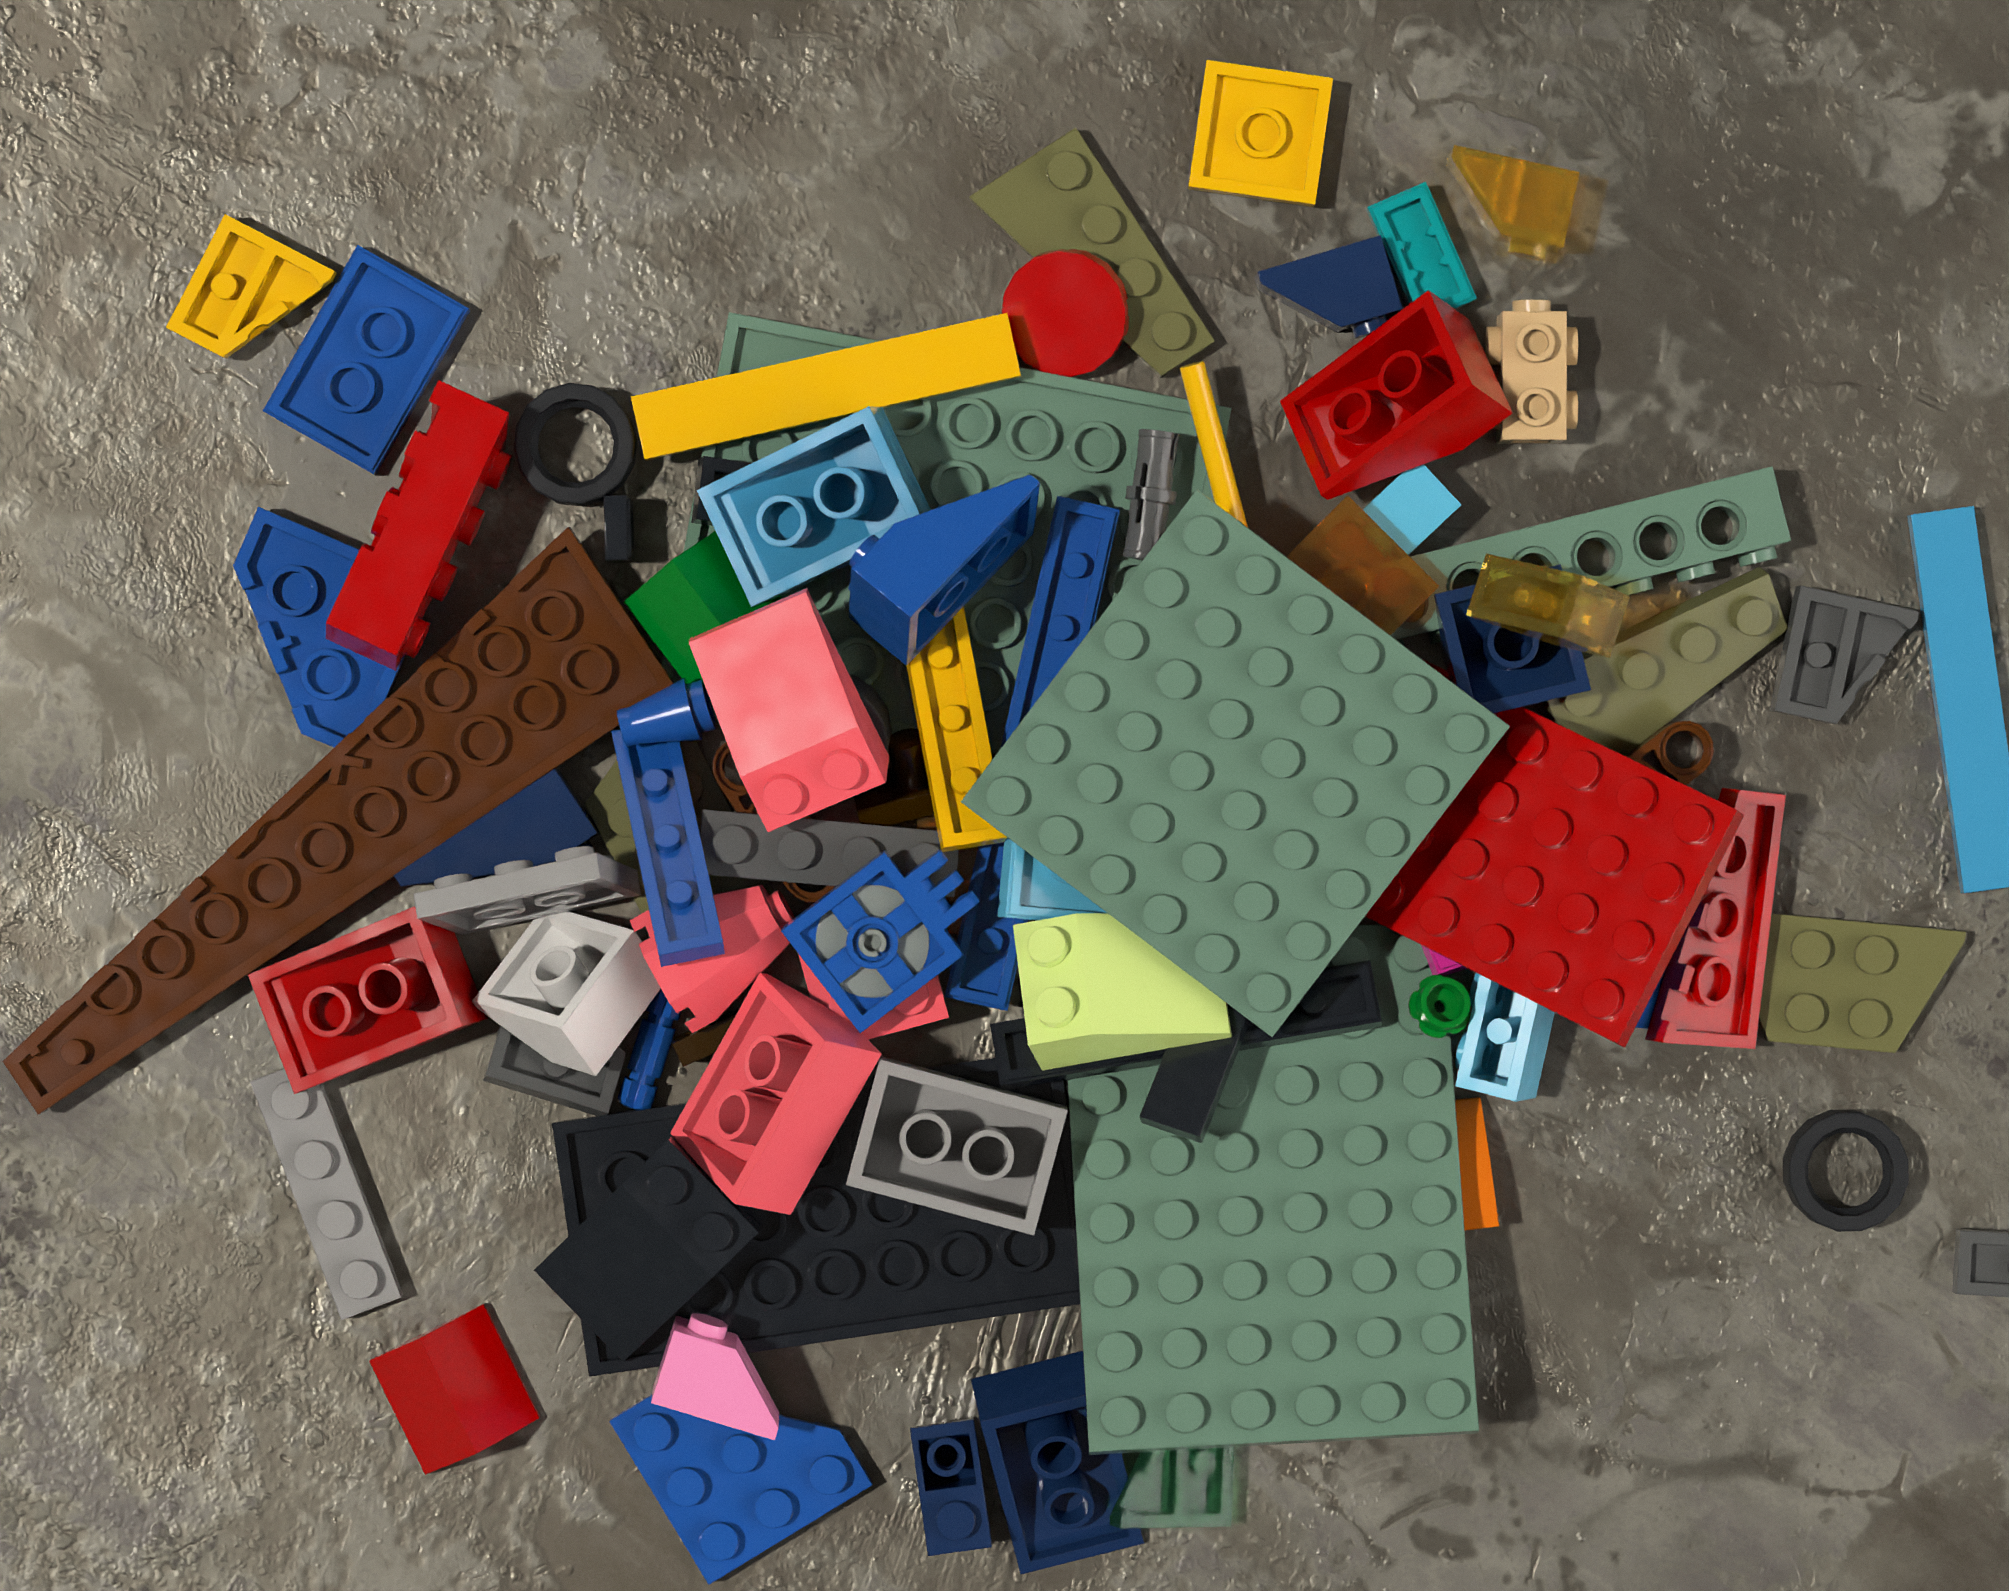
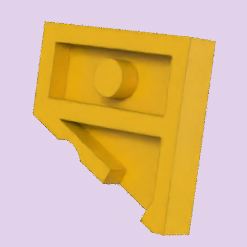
[166,214,337,359]

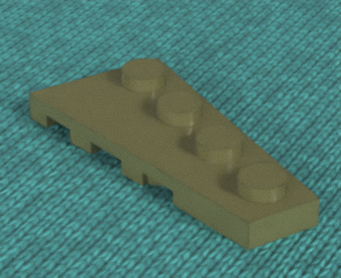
[969,127,1215,378]
[1543,567,1788,756]

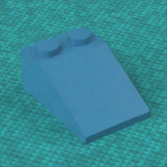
[697,406,931,607]

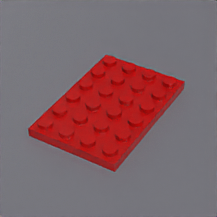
[1365,659,1744,1048]

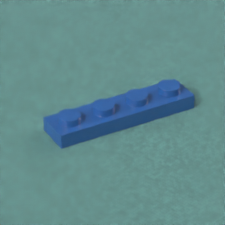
[611,729,725,967]

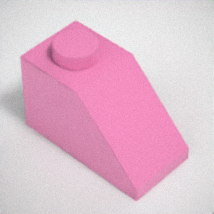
[651,1313,779,1440]

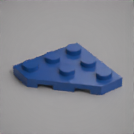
[233,507,424,747]
[609,1394,873,1584]

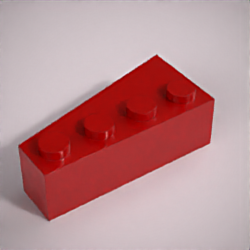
[326,380,513,671]

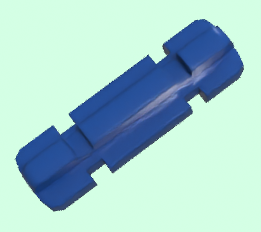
[618,989,681,1110]

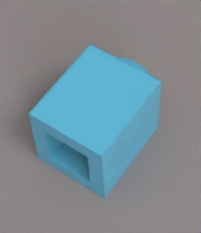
[1357,464,1461,559]

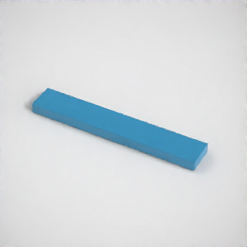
[1907,506,2009,893]

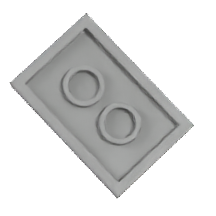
[414,846,641,935]

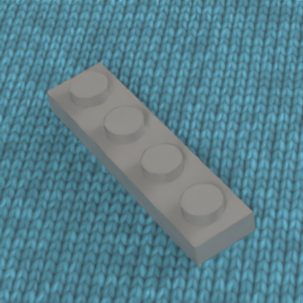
[250,1069,403,1320]

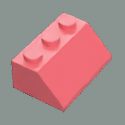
[670,973,882,1215]

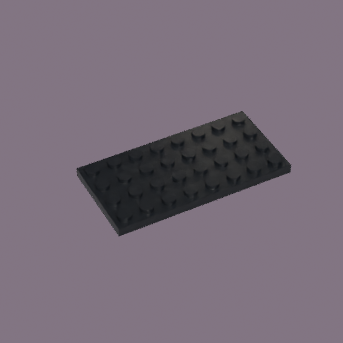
[552,1057,1080,1377]

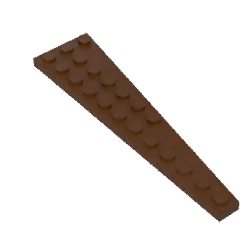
[2,527,674,1115]

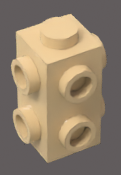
[1485,300,1578,444]

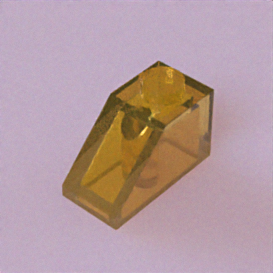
[1446,145,1580,261]
[1466,553,1630,658]

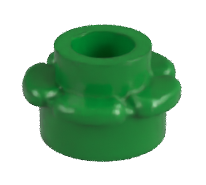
[1408,975,1471,1038]

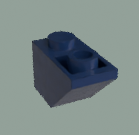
[910,1418,992,1556]

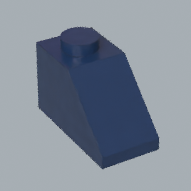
[1254,235,1403,339]

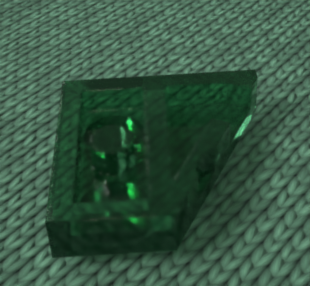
[1109,1447,1235,1529]

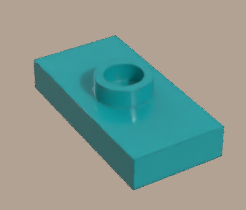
[1366,182,1477,309]

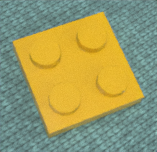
[1188,60,1333,207]

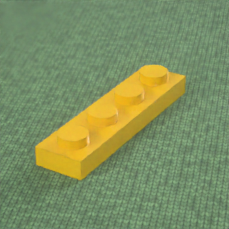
[907,606,1007,852]

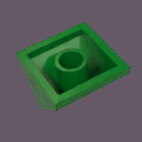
[624,531,782,698]

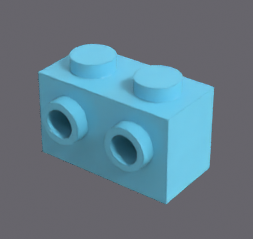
[1455,973,1555,1102]

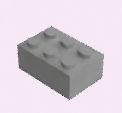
[846,1056,1068,1235]

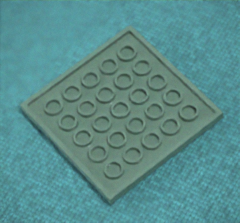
[961,490,1510,1037]

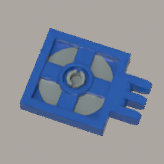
[781,849,980,1033]

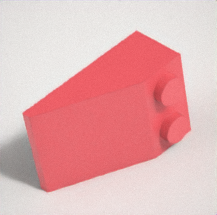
[689,588,889,832]

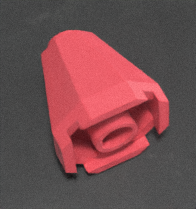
[630,884,795,1033]

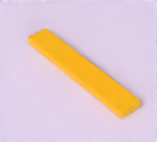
[631,313,1021,460]

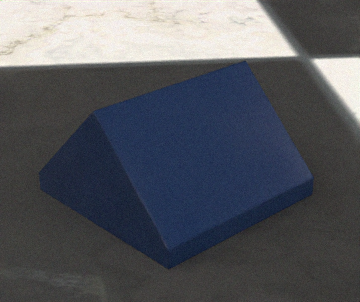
[1434,564,1591,714]

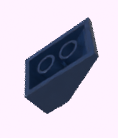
[971,1351,1144,1574]

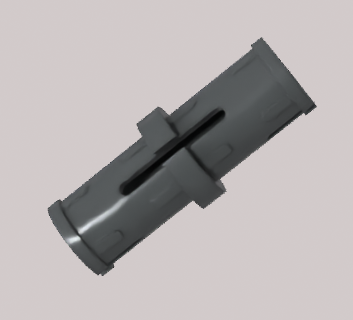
[1122,429,1180,560]

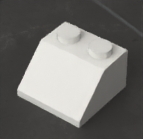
[472,911,661,1076]

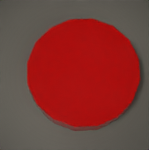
[1002,249,1130,377]

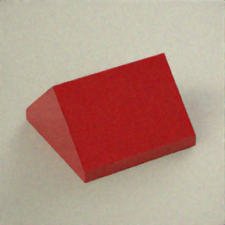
[369,1303,540,1475]

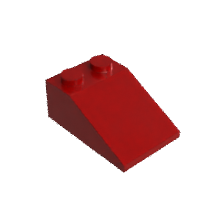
[1280,290,1513,500]
[248,906,488,1094]

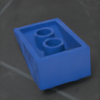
[848,475,1040,666]

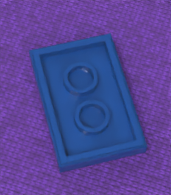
[263,245,470,476]

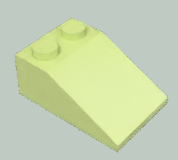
[1013,913,1232,1071]

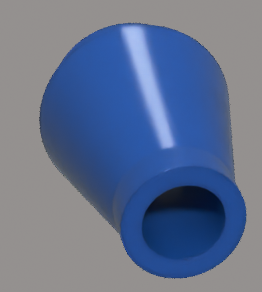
[617,678,716,747]

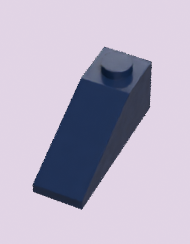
[394,769,600,886]

